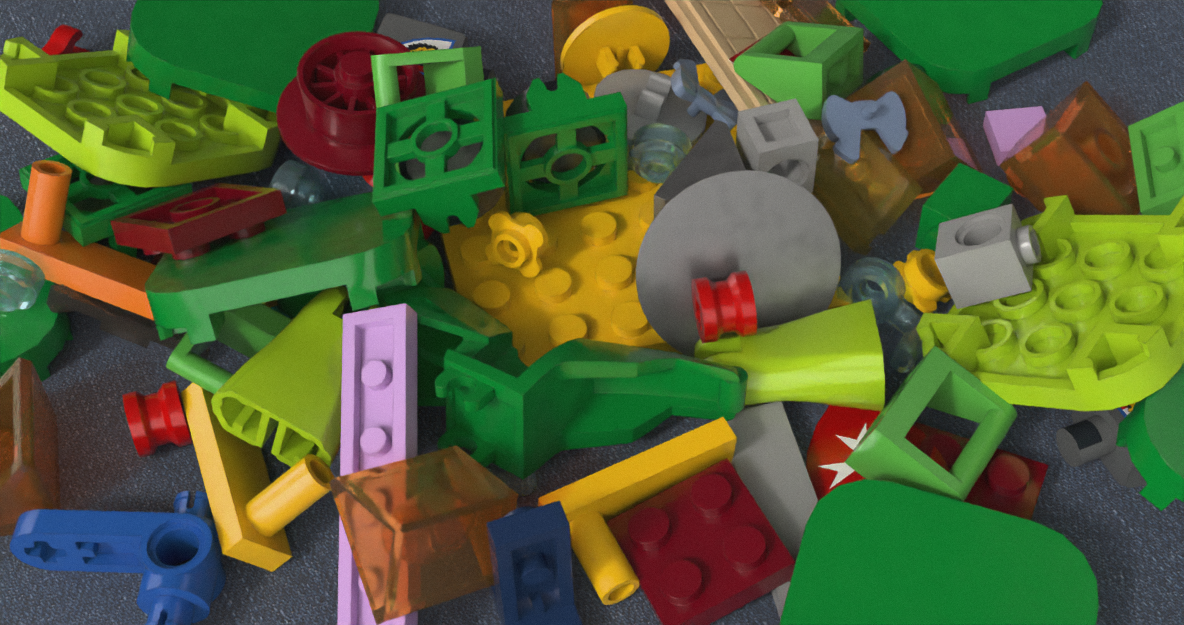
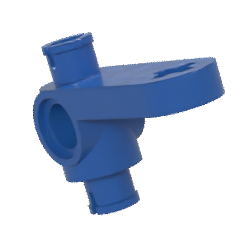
[10,490,226,625]

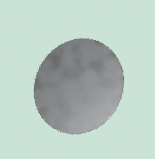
[636,170,841,357]

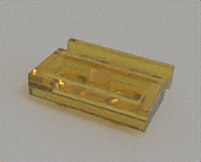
[811,130,923,255]

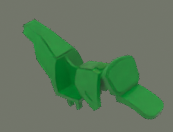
[277,239,748,480]

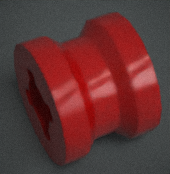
[691,270,757,343]
[122,380,193,458]

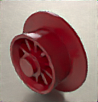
[276,31,426,176]

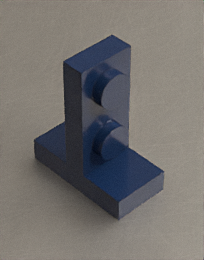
[480,501,582,625]

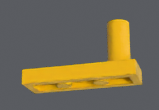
[180,383,336,572]
[538,417,737,605]

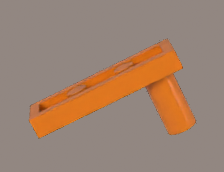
[0,160,156,320]

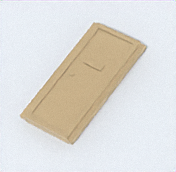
[664,0,870,146]

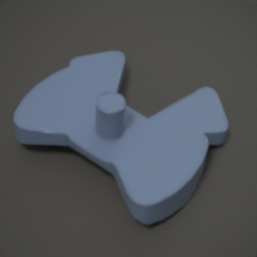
[670,59,738,131]
[821,91,908,164]

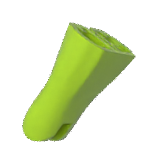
[211,286,381,468]
[694,299,885,411]

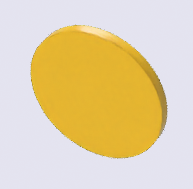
[560,5,670,86]

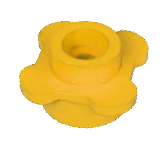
[485,210,548,278]
[890,249,952,313]

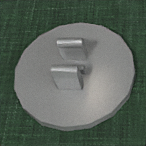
[594,69,707,153]

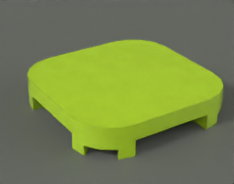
[0,30,281,188]
[916,195,1184,411]

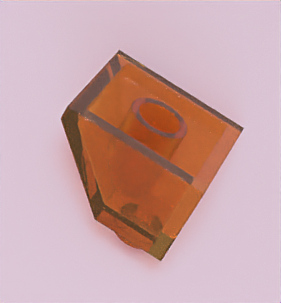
[1000,81,1140,215]

